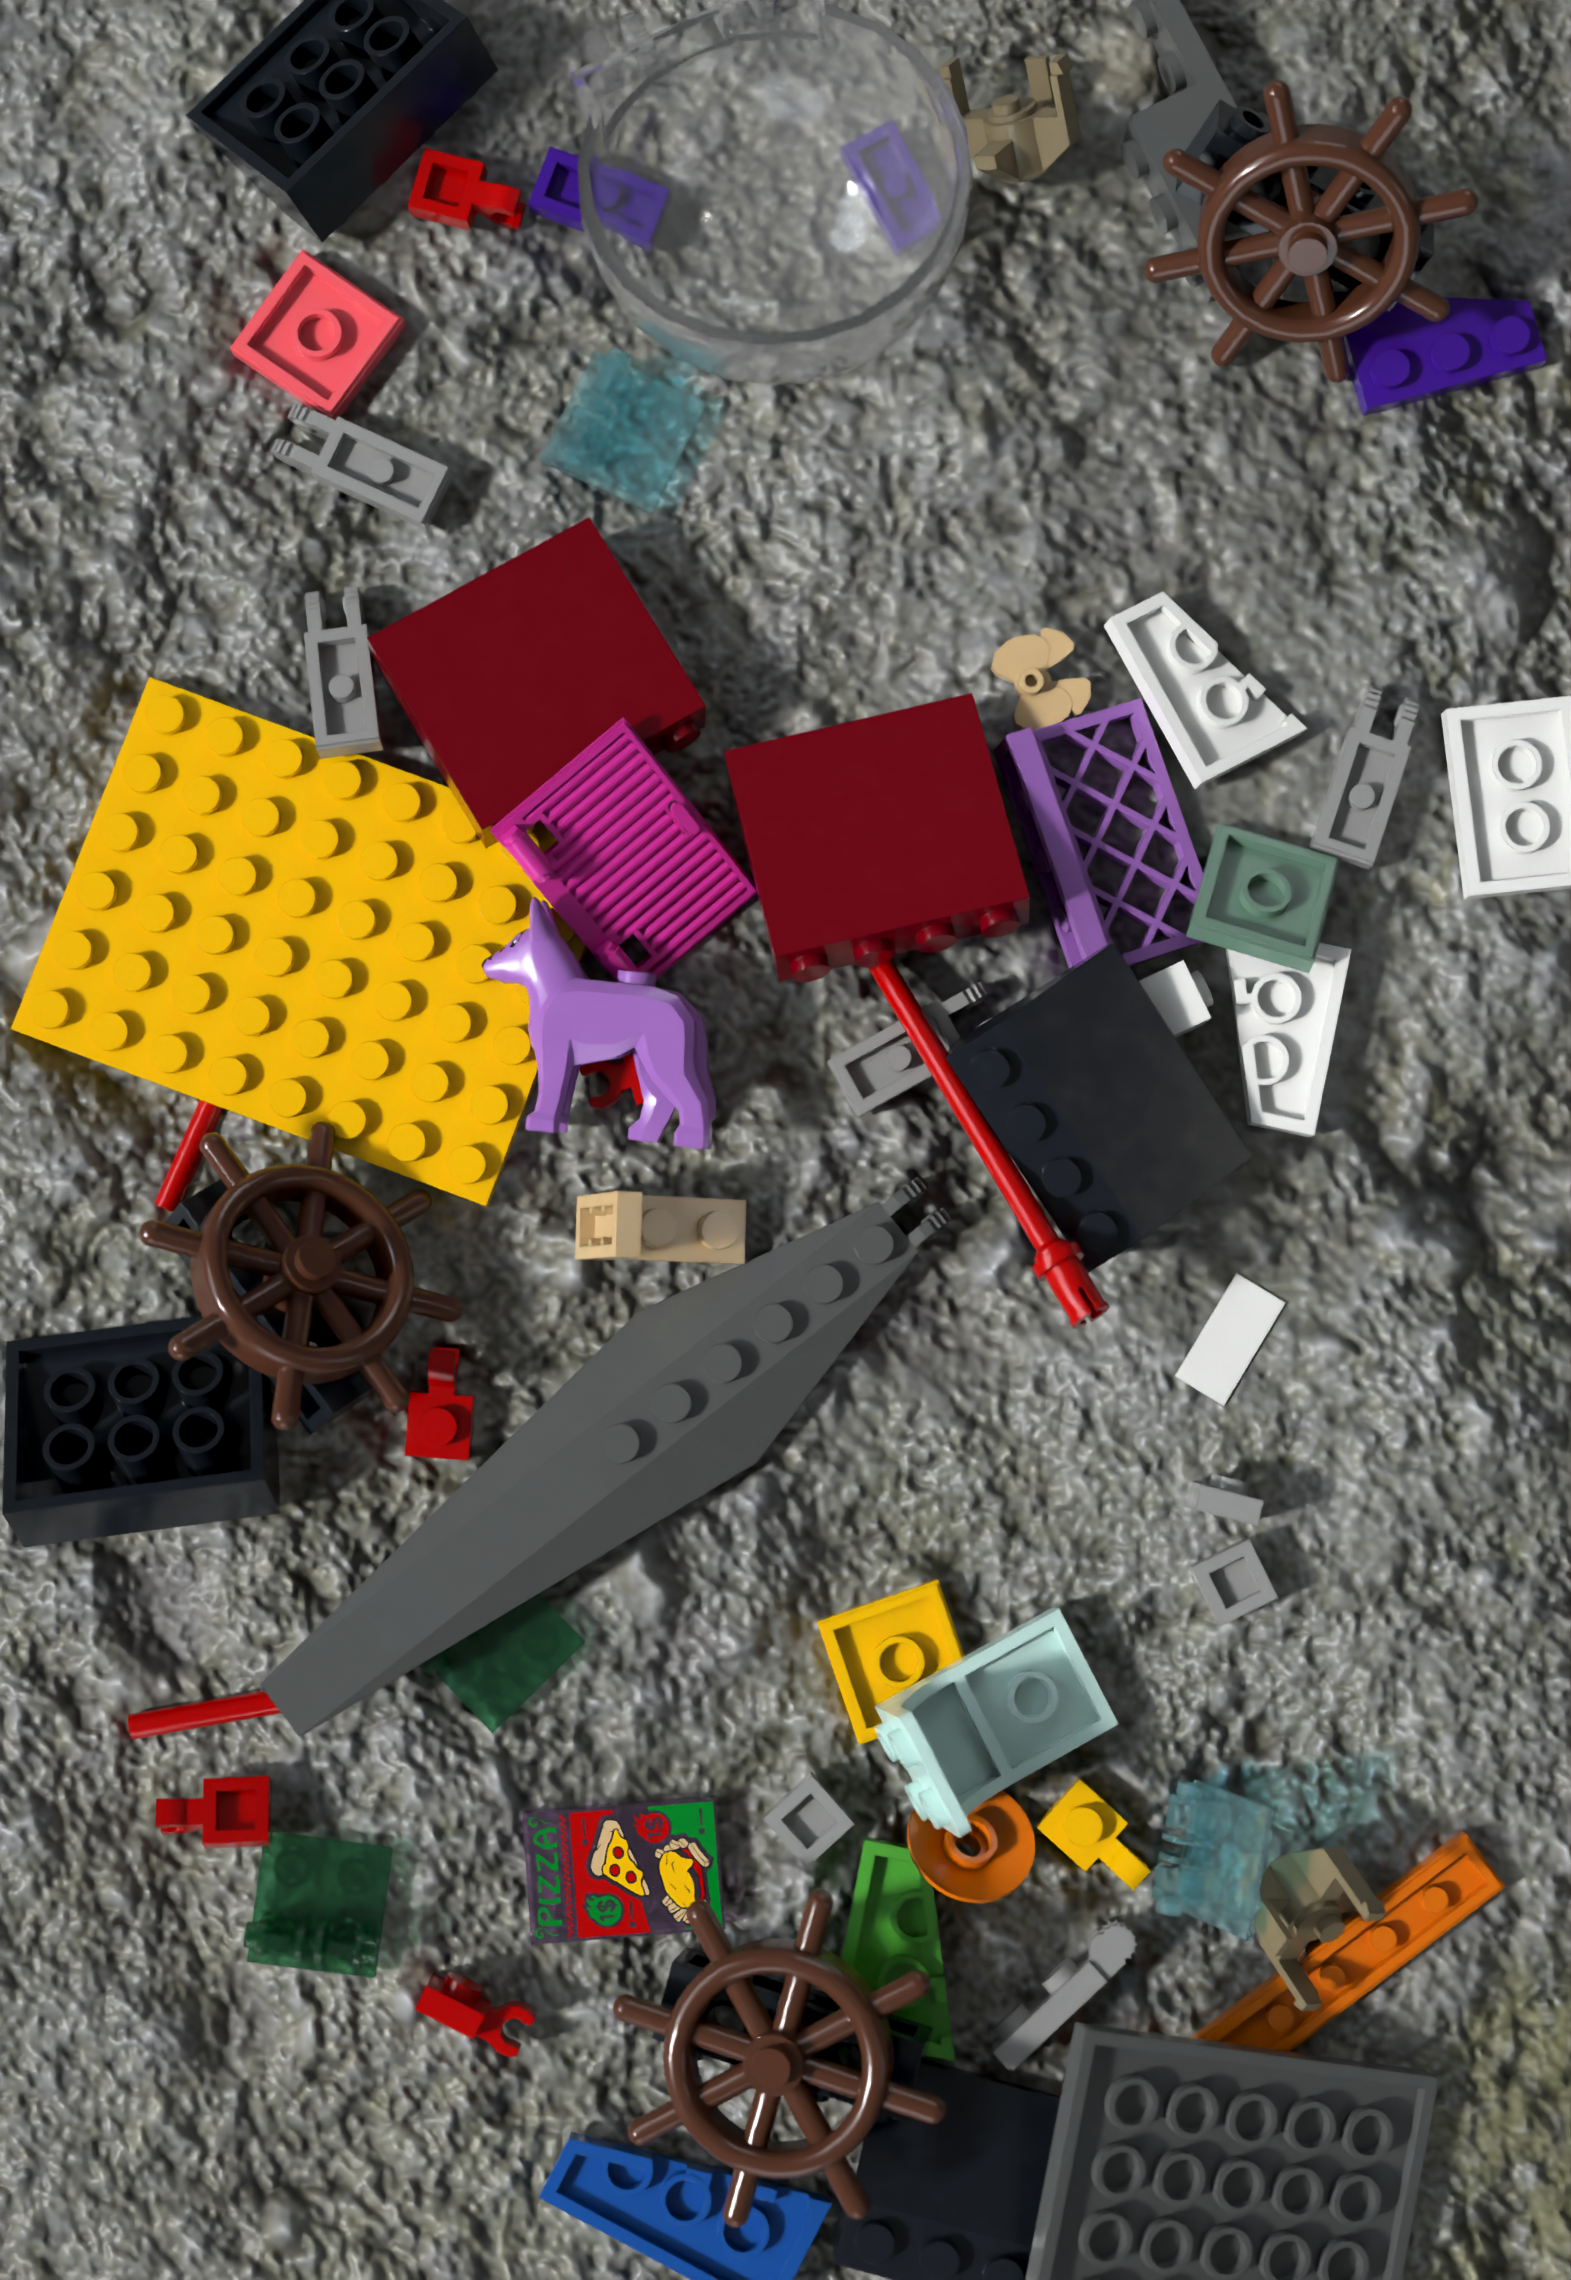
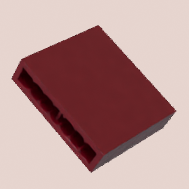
[367,517,706,848]
[724,693,1030,982]

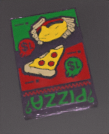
[522,1795,726,1945]

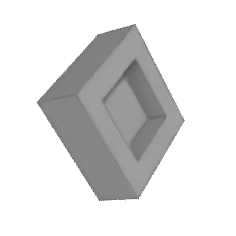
[1186,1474,1264,1526]
[1188,1538,1278,1626]
[763,1772,855,1868]

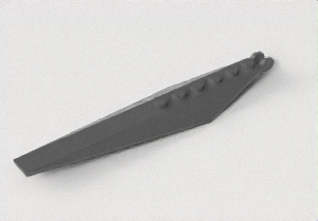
[260,1175,954,1737]

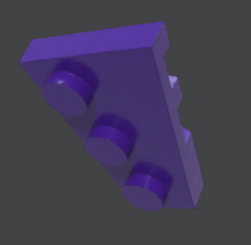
[1334,291,1547,416]

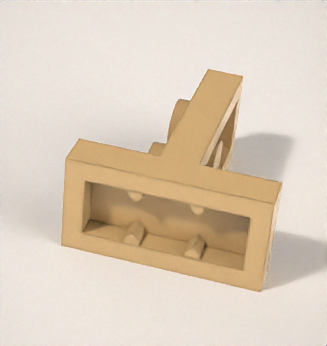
[575,1191,746,1264]

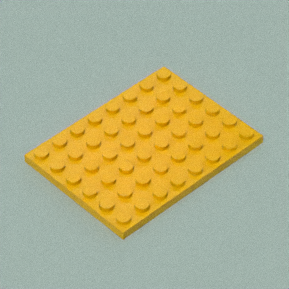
[11,677,587,1207]

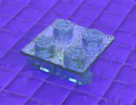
[540,347,707,514]
[1151,1780,1274,1941]

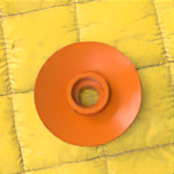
[907,1790,1035,1903]

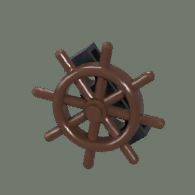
[1144,80,1478,383]
[139,1121,463,1435]
[613,1889,946,2228]

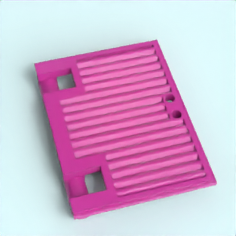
[490,717,757,982]

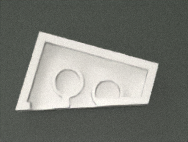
[1104,592,1308,789]
[1226,943,1351,1137]

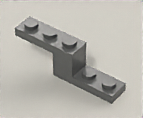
[1121,0,1240,303]

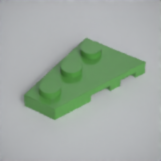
[841,1836,955,2061]

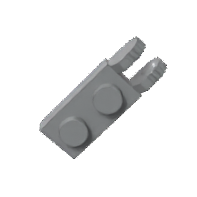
[271,404,454,531]
[304,585,383,759]
[1309,685,1420,870]
[827,981,993,1118]
[992,1918,1137,2071]

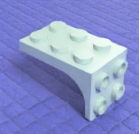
[875,1607,1118,1838]

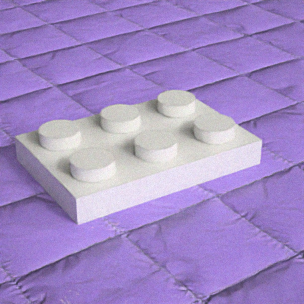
[1441,696,1571,900]

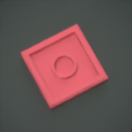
[230,249,406,420]

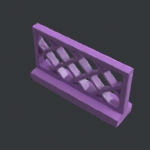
[993,698,1204,968]

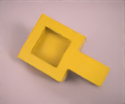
[1036,1777,1151,1891]

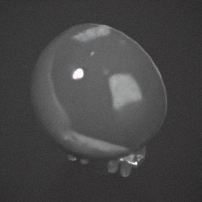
[569,0,973,386]

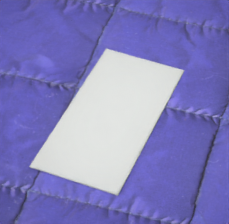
[1175,1273,1285,1406]

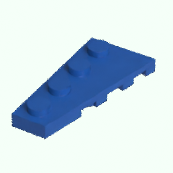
[539,2132,832,2280]

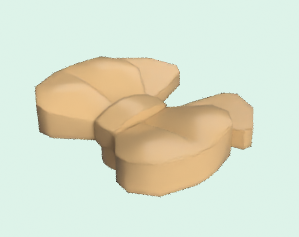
[991,627,1091,731]

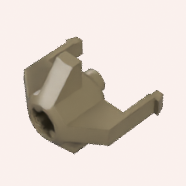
[939,54,1081,183]
[1243,1847,1386,2011]

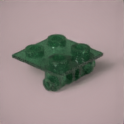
[419,1594,586,1733]
[244,1831,393,1978]

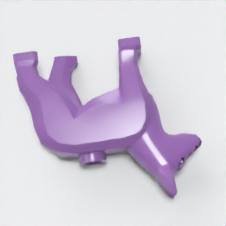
[482,897,716,1149]

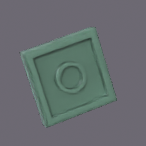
[1186,822,1341,973]

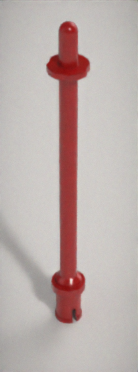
[852,959,1110,1329]

